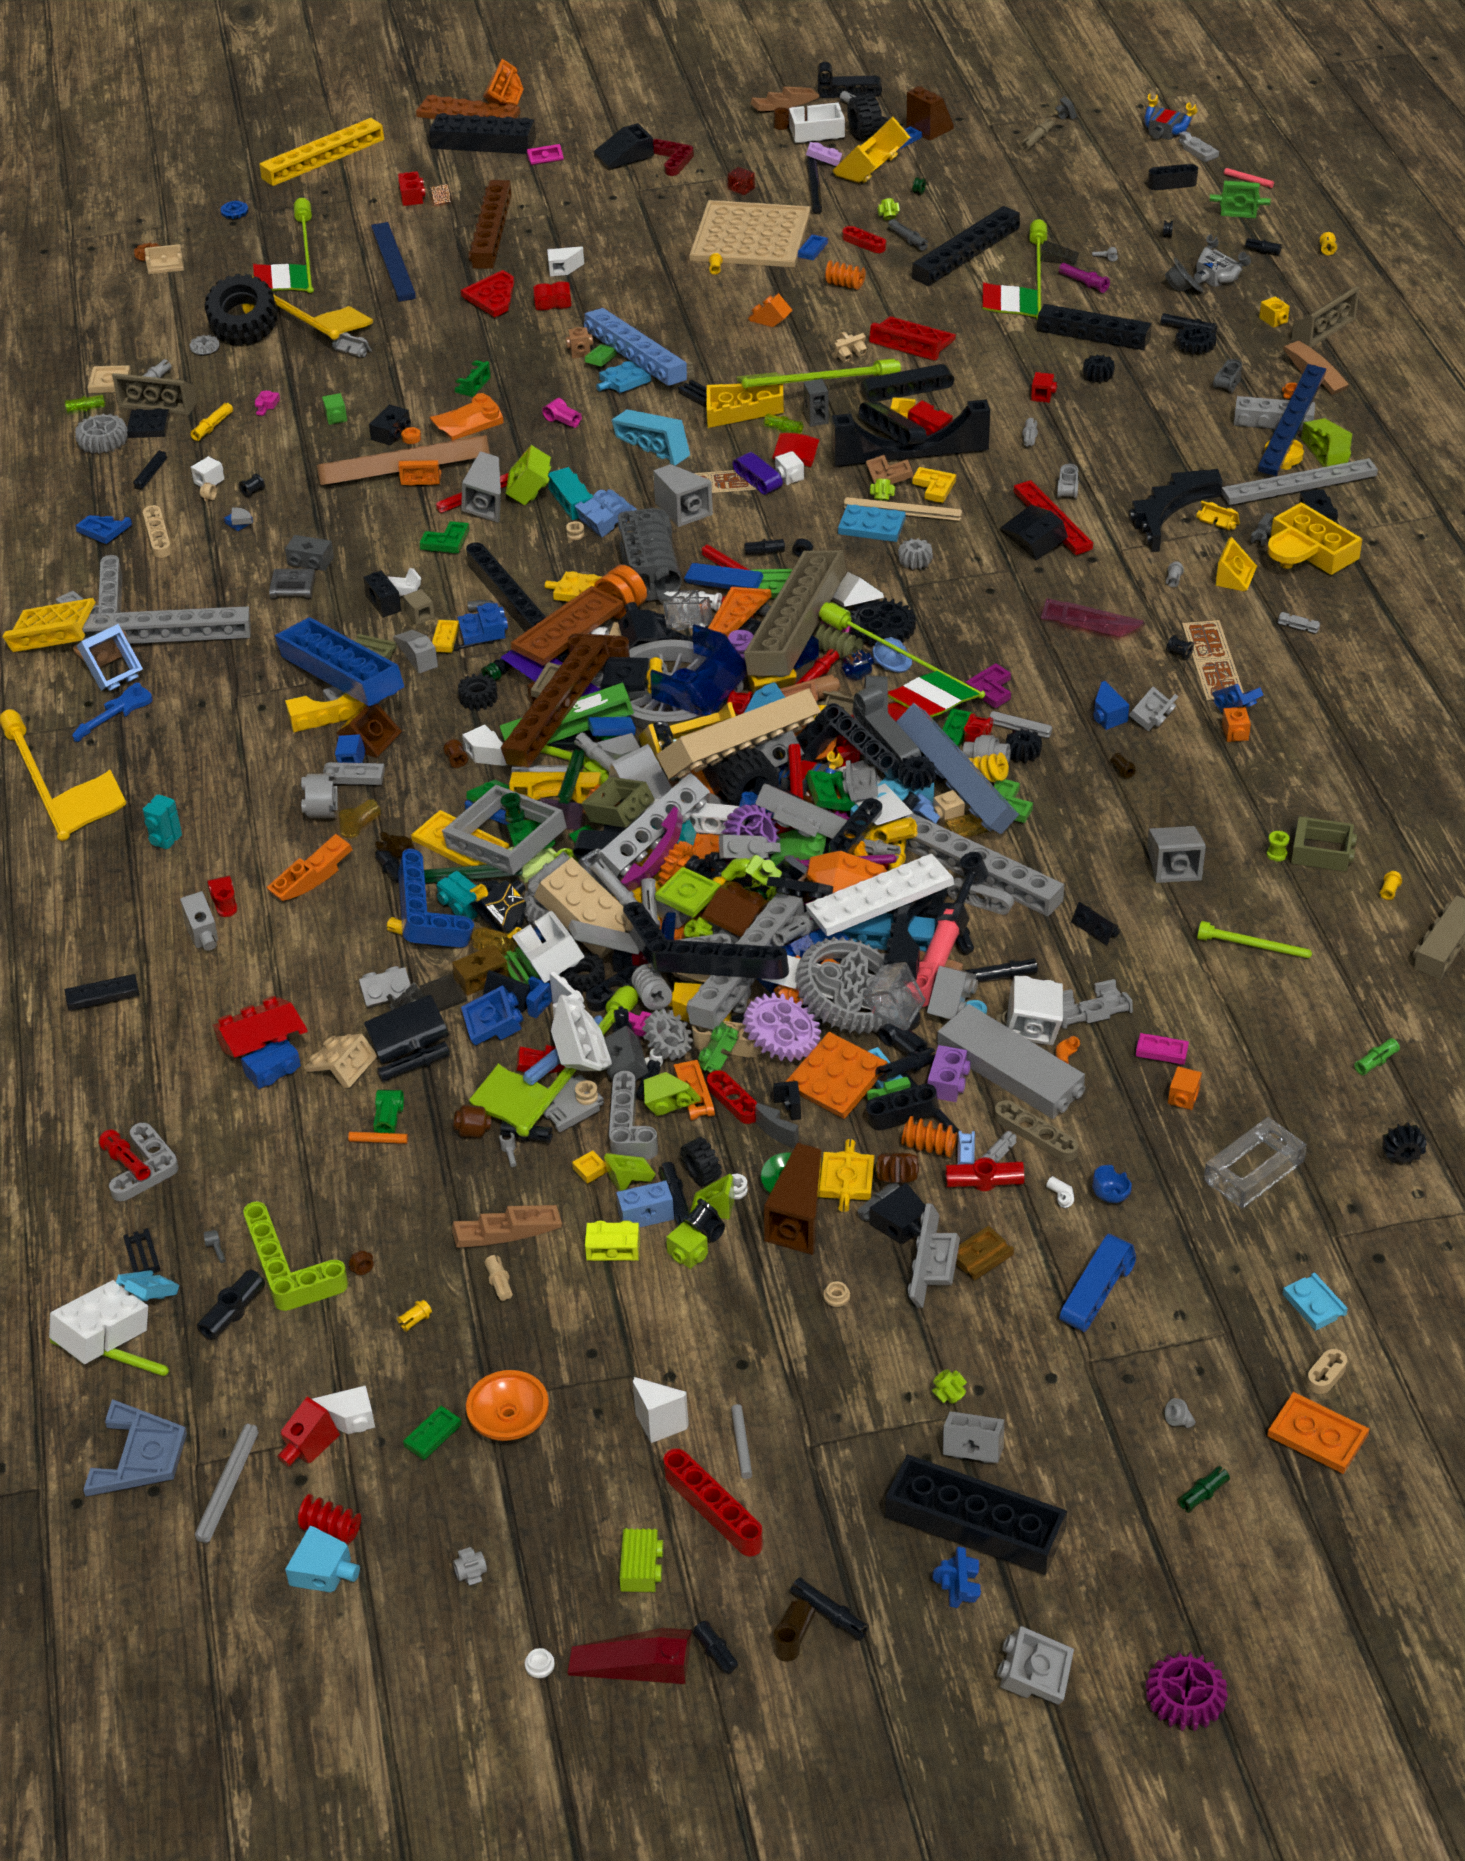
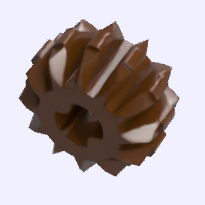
[876,1152,919,1183]

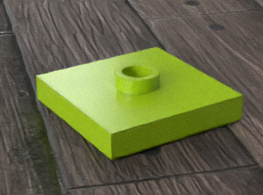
[655,867,721,918]

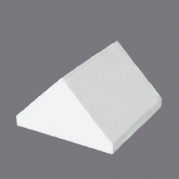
[832,572,884,607]
[633,1377,689,1443]

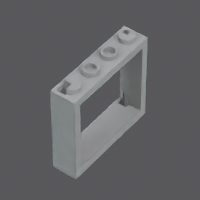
[442,785,567,875]

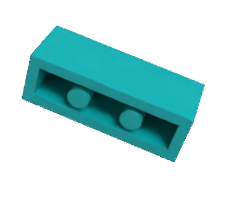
[548,467,593,520]

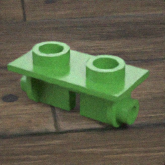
[698,1021,739,1072]

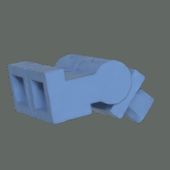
[575,489,637,537]

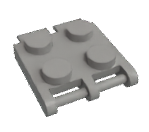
[543,1075,604,1132]

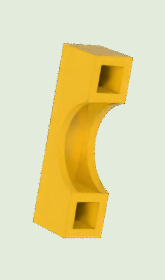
[285,693,365,732]
[509,772,601,804]

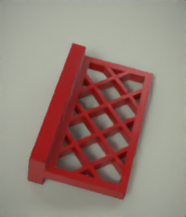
[869,316,956,361]

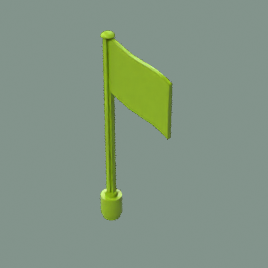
[736,359,901,389]
[469,986,638,1137]

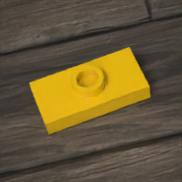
[432,620,459,653]

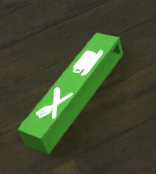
[500,683,634,744]

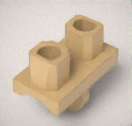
[832,332,867,363]

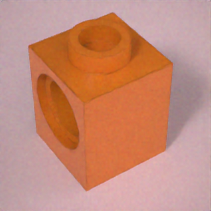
[1168,1066,1202,1110]

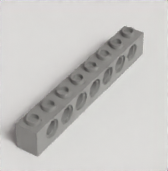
[82,606,251,644]
[899,813,1064,917]
[686,893,804,1030]

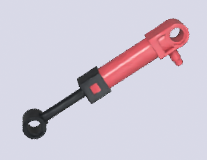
[905,852,989,1007]

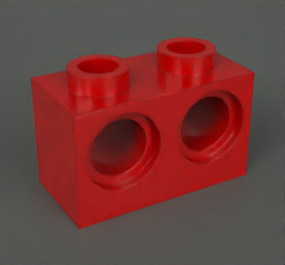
[398,171,426,206]

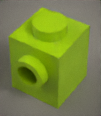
[666,1222,708,1269]

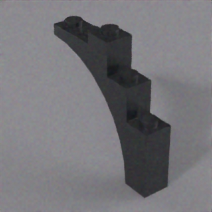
[1128,469,1223,552]

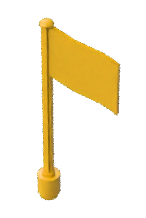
[252,276,373,340]
[0,709,126,841]

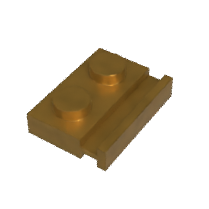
[956,1225,1014,1281]

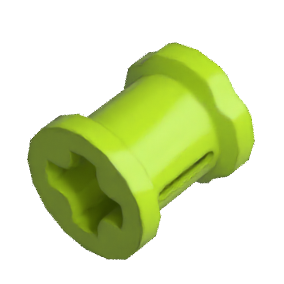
[1266,831,1290,862]

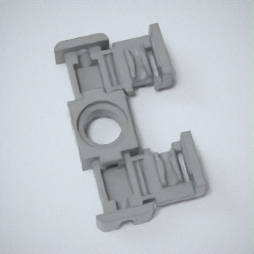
[1061,979,1133,1029]

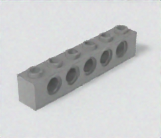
[595,772,710,878]

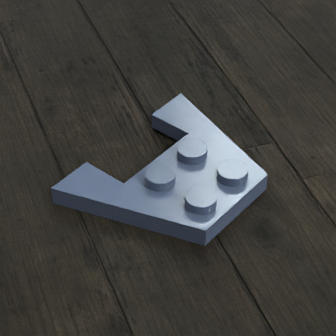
[83,1399,187,1497]

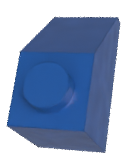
[1093,681,1129,730]

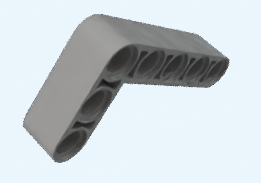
[61,555,122,621]

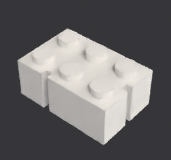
[789,103,845,143]
[513,910,584,983]
[49,1280,148,1364]

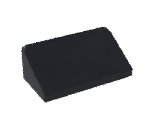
[483,970,531,1013]

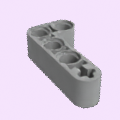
[609,1071,658,1160]

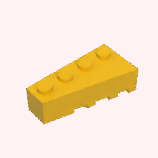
[707,383,784,428]

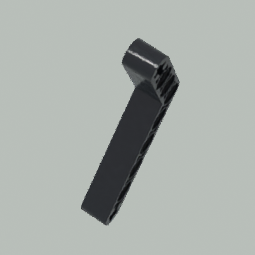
[623,902,789,980]

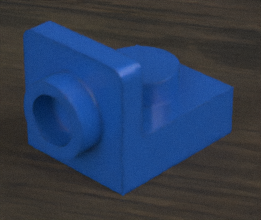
[526,976,553,1018]

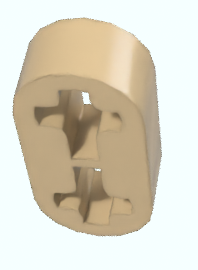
[1307,1349,1347,1394]

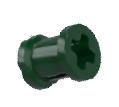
[500,793,525,823]

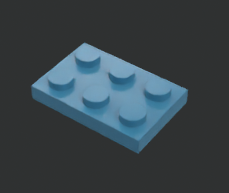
[838,504,906,542]

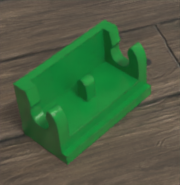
[454,360,491,397]

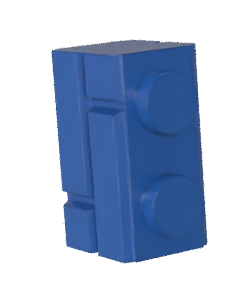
[241,1039,301,1090]

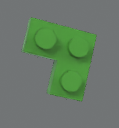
[994,779,1033,823]

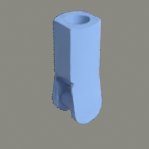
[957,1131,975,1164]

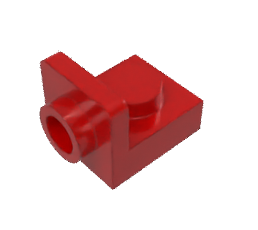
[834,744,860,769]

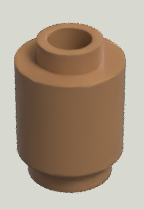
[812,674,840,700]

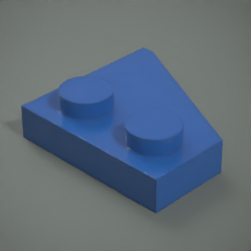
[75,515,132,544]

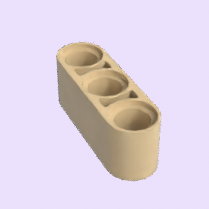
[692,1020,762,1057]

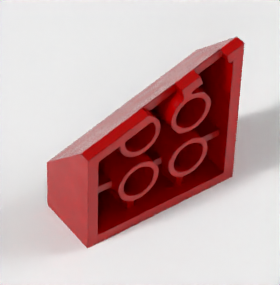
[212,996,308,1058]

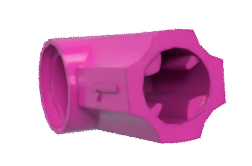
[542,398,582,428]

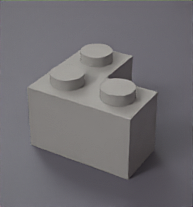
[927,966,978,1019]

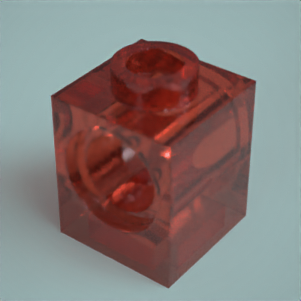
[727,167,755,195]

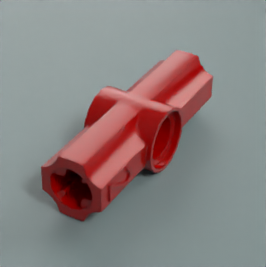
[945,1157,1024,1192]

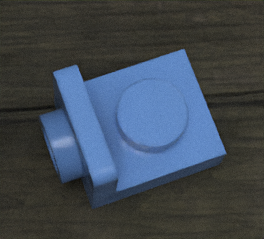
[912,794,940,824]

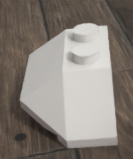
[551,994,612,1071]

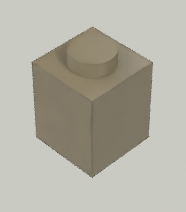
[403,589,435,625]

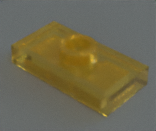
[944,814,994,837]

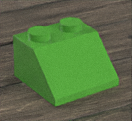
[770,829,827,866]

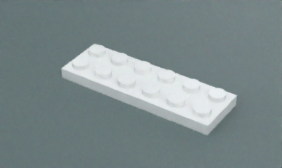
[806,854,954,936]

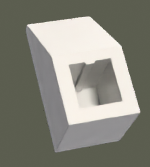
[547,246,584,276]
[462,725,508,766]

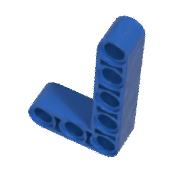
[398,849,474,947]

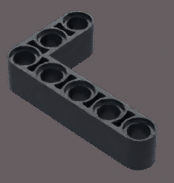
[796,703,901,780]

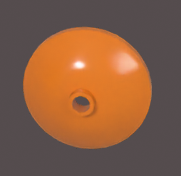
[466,1370,549,1441]

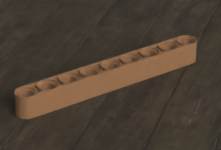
[316,435,490,485]

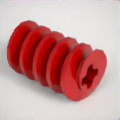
[298,1494,361,1545]

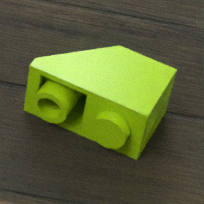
[644,1072,701,1116]

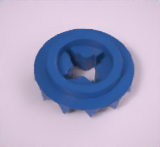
[220,201,249,220]

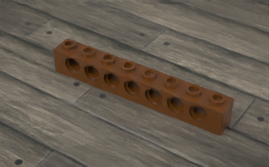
[469,180,512,269]
[500,636,610,768]

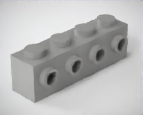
[1234,396,1315,431]

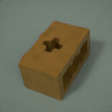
[452,945,509,996]

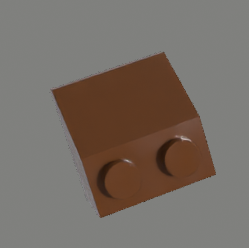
[336,704,402,758]
[701,881,769,937]

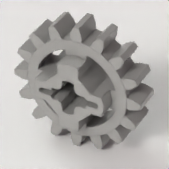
[642,1009,693,1061]

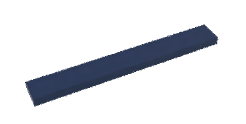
[371,222,416,302]

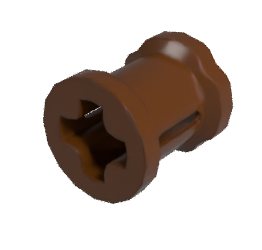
[443,739,468,768]

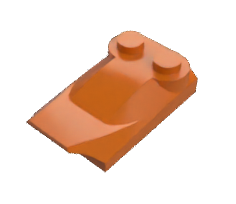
[429,393,504,441]

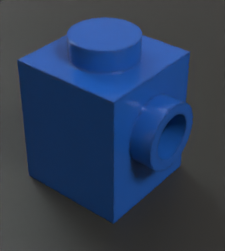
[335,734,365,763]

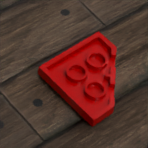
[460,270,515,317]

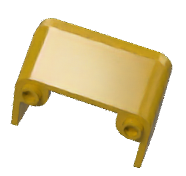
[832,117,911,183]
[638,702,736,768]

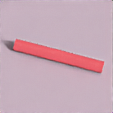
[1224,168,1274,188]

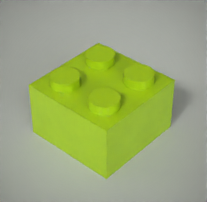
[506,445,551,505]

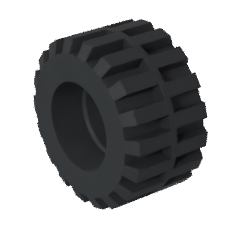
[847,94,883,141]
[717,748,779,806]

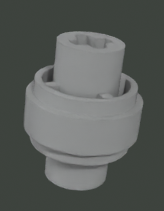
[963,735,1011,763]

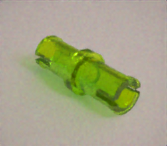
[64,394,105,412]
[764,413,804,434]

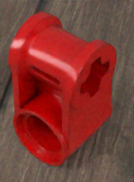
[726,689,753,715]
[963,713,993,746]
[207,875,237,917]

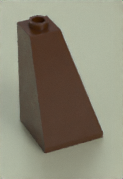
[764,1143,821,1255]

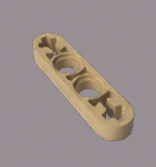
[143,505,171,558]

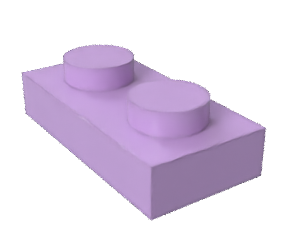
[806,142,842,166]

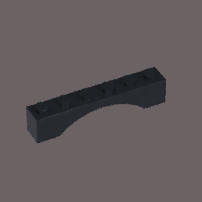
[884,893,934,981]

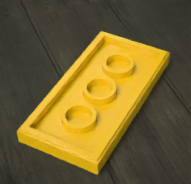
[411,810,510,866]

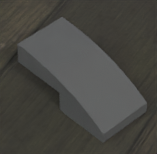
[755,1103,799,1149]

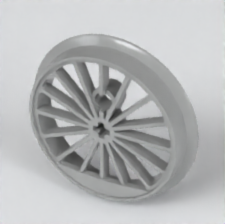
[626,640,733,728]

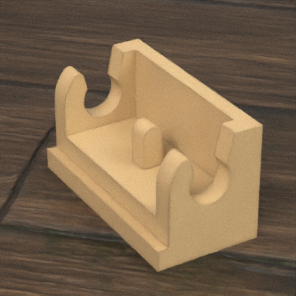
[145,244,184,274]

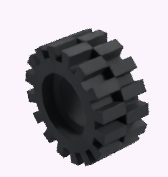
[458,673,498,711]
[562,951,605,995]
[680,1137,722,1187]

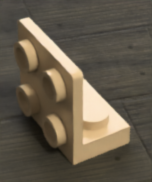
[304,1034,377,1088]

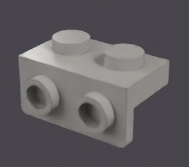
[1129,687,1178,731]
[843,760,878,801]
[359,966,413,1008]

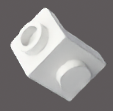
[388,568,421,596]

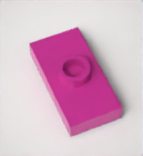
[1136,1033,1189,1065]

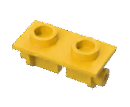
[1196,501,1240,531]

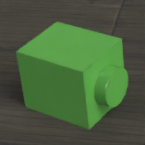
[322,393,347,425]

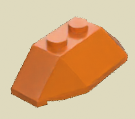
[483,59,524,106]
[806,851,887,896]

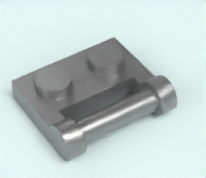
[269,569,316,599]

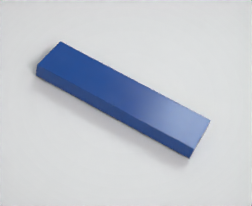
[684,563,764,589]

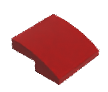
[772,433,819,468]

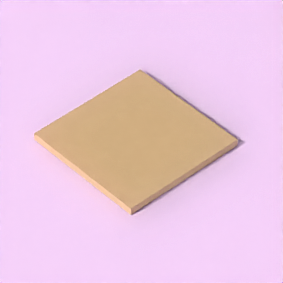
[690,200,811,267]

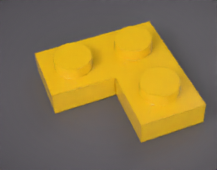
[912,467,956,503]

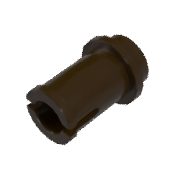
[1110,753,1136,778]

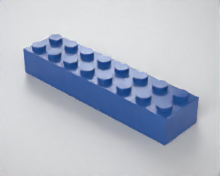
[275,617,405,706]

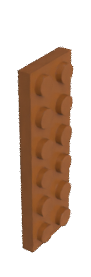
[416,95,520,119]
[511,586,624,666]

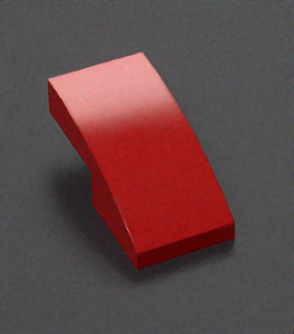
[516,1045,565,1073]

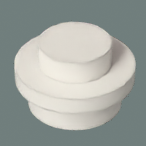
[525,1648,555,1678]

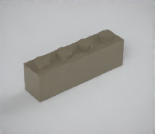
[1413,895,1465,979]

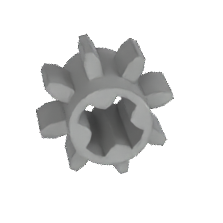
[453,1547,487,1586]

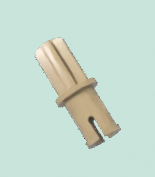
[484,1255,512,1301]

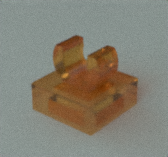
[430,184,451,205]

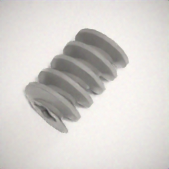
[631,964,672,1010]

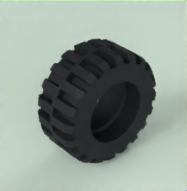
[204,274,278,346]

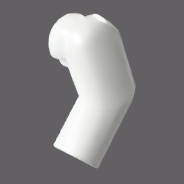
[1046,1176,1074,1208]

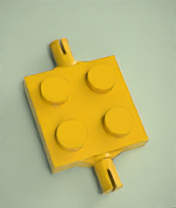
[545,571,601,602]
[819,1139,874,1212]

